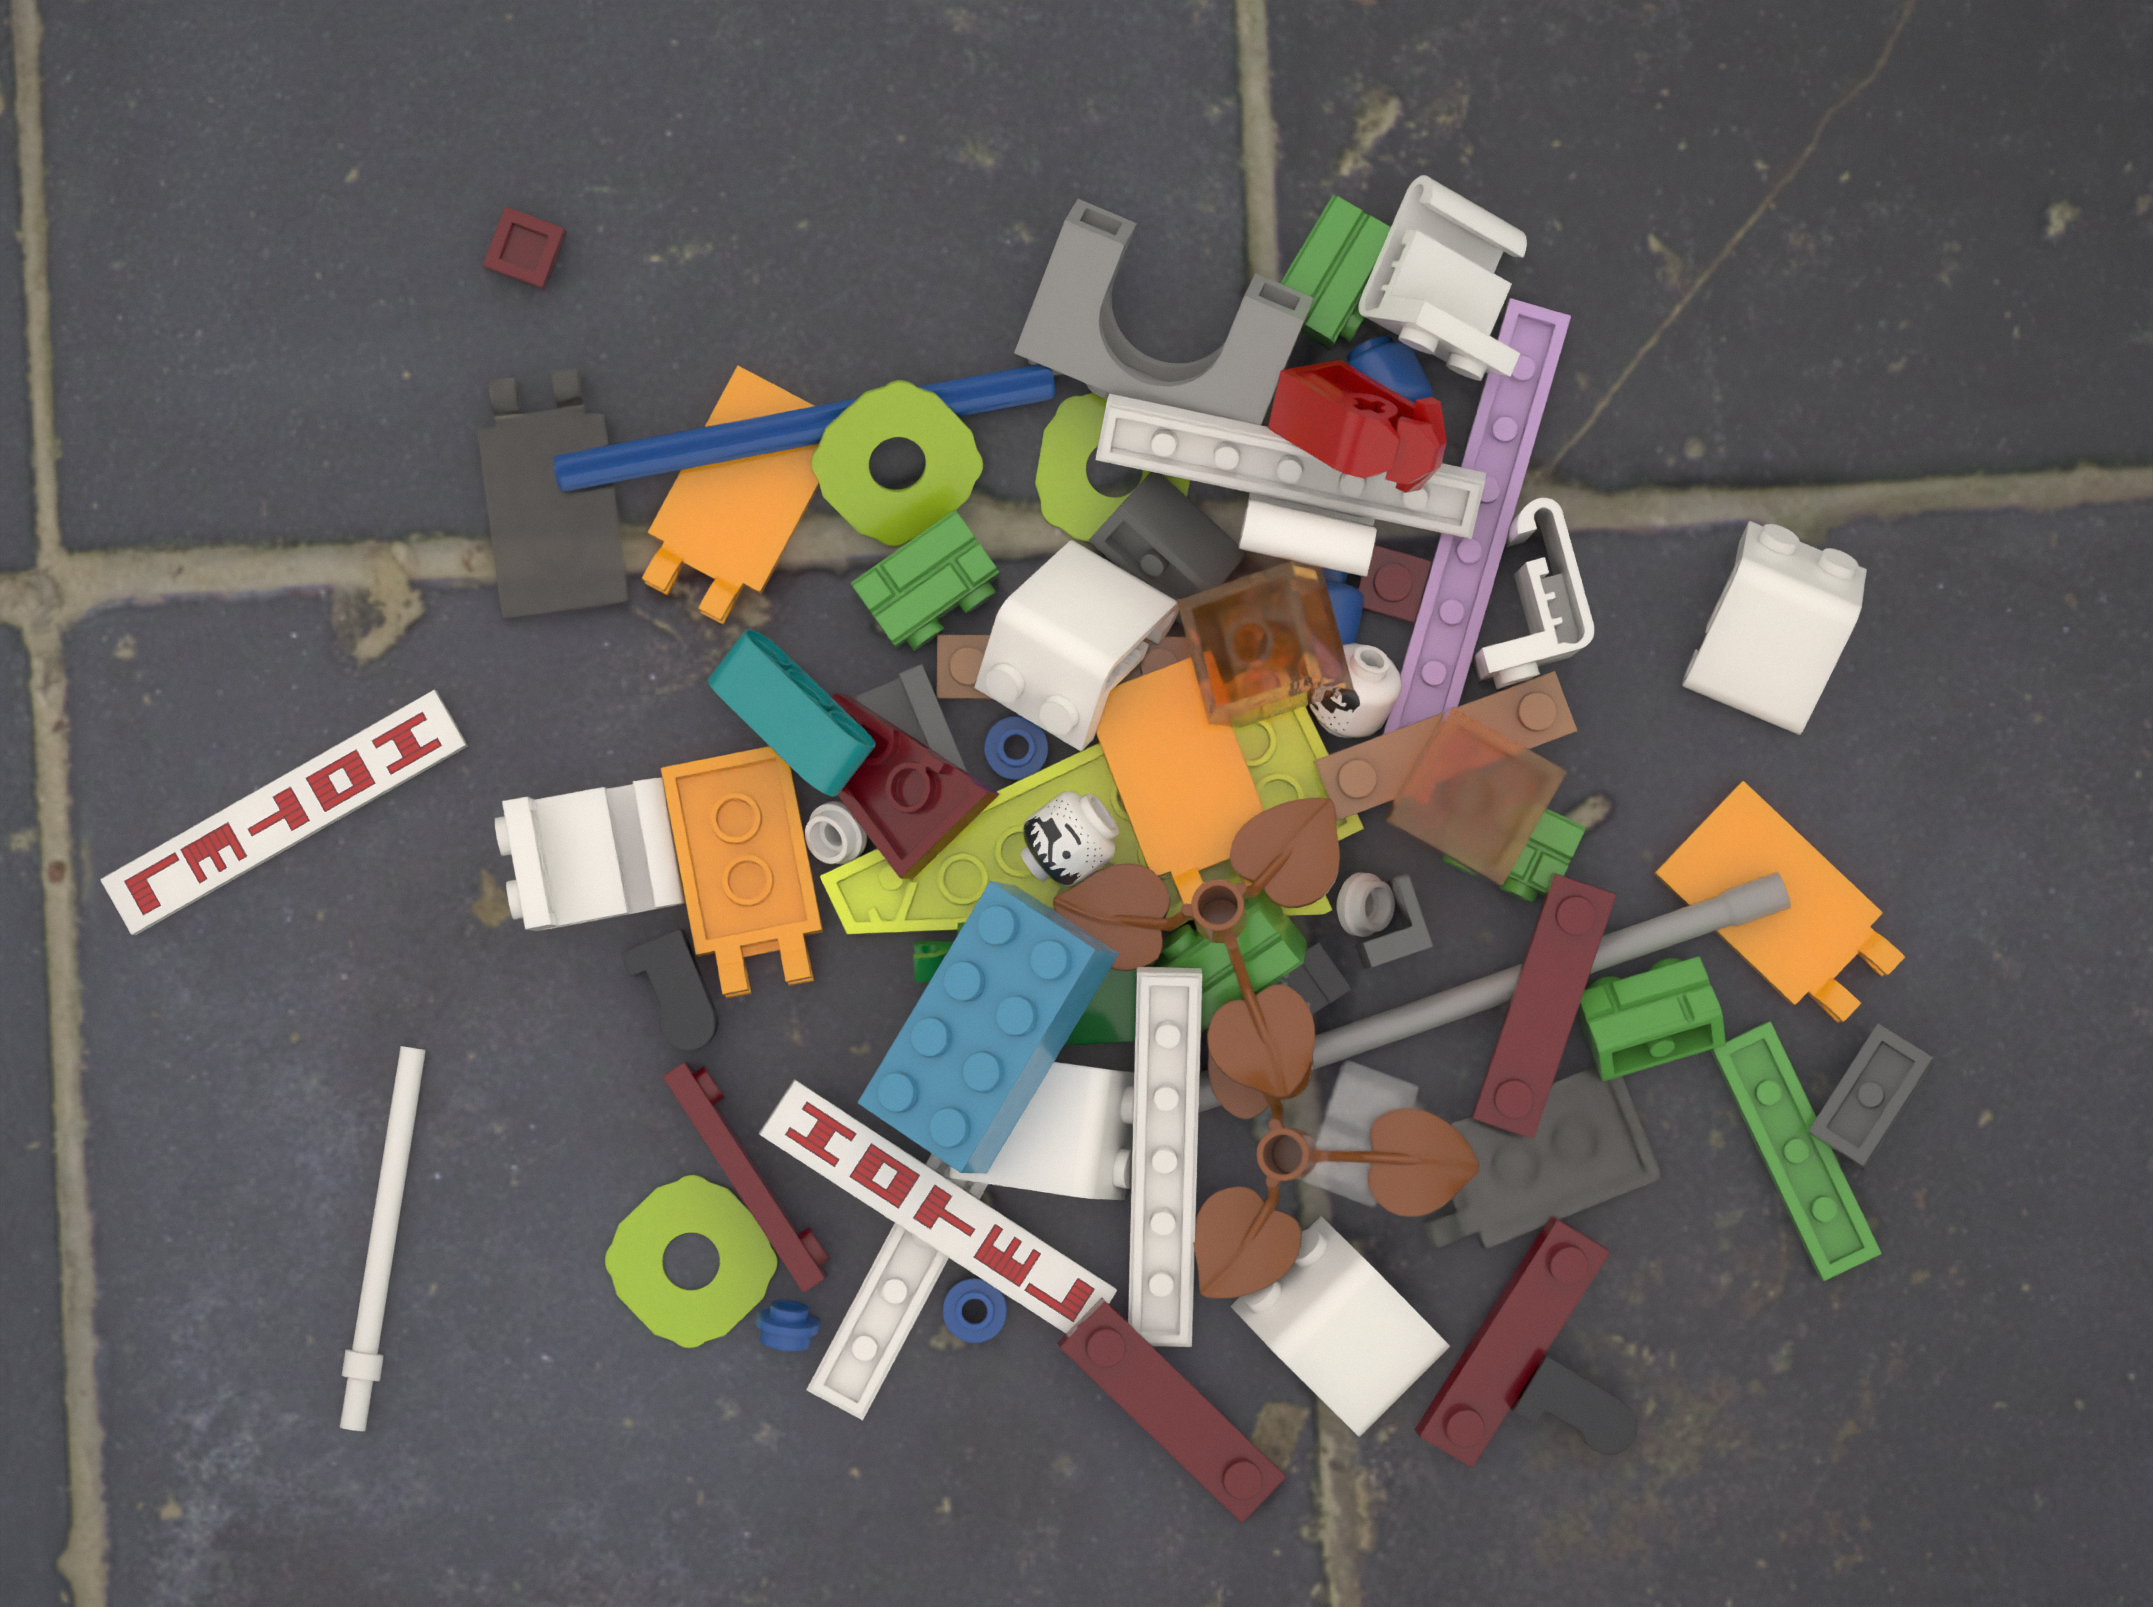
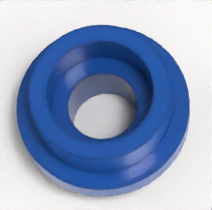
[984,716,1048,780]
[943,1278,1007,1343]
[755,1300,820,1351]

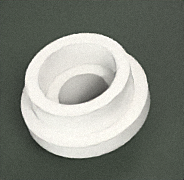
[805,801,867,864]
[1336,872,1395,937]

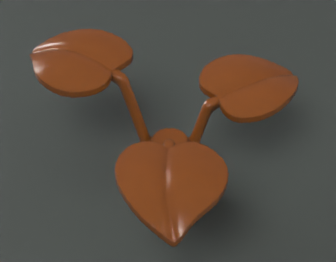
[1053,798,1340,1099]
[1193,1001,1480,1298]

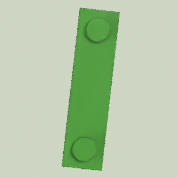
[1710,1021,1882,1281]

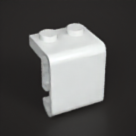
[1359,175,1527,381]
[1238,493,1377,577]
[1472,498,1595,689]
[1682,521,1867,735]
[974,540,1180,751]
[495,778,686,931]
[949,1062,1134,1200]
[1231,1216,1450,1437]

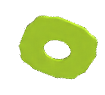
[811,380,983,546]
[1035,393,1190,543]
[605,1175,778,1348]

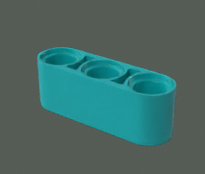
[707,629,875,797]

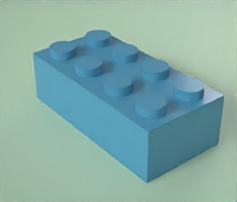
[858,881,1119,1174]

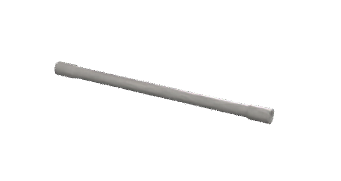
[1198,872,1791,1113]

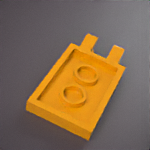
[642,366,820,626]
[1096,653,1264,906]
[661,746,823,999]
[1653,781,1905,1023]

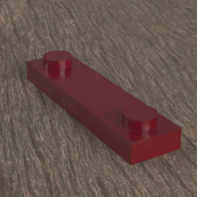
[1471,872,1616,1139]
[662,1062,830,1293]
[1414,1215,1610,1468]
[1057,1297,1286,1523]

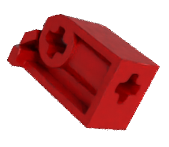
[1268,360,1447,493]

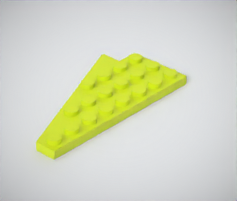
[820,656,1364,935]

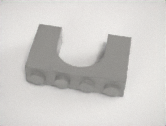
[1014,199,1314,425]

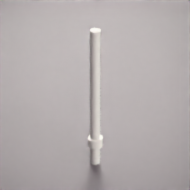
[340,1046,426,1431]

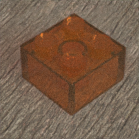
[1177,561,1354,728]
[1382,707,1567,886]

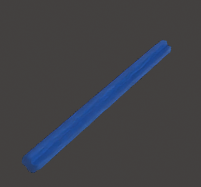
[553,364,1056,492]

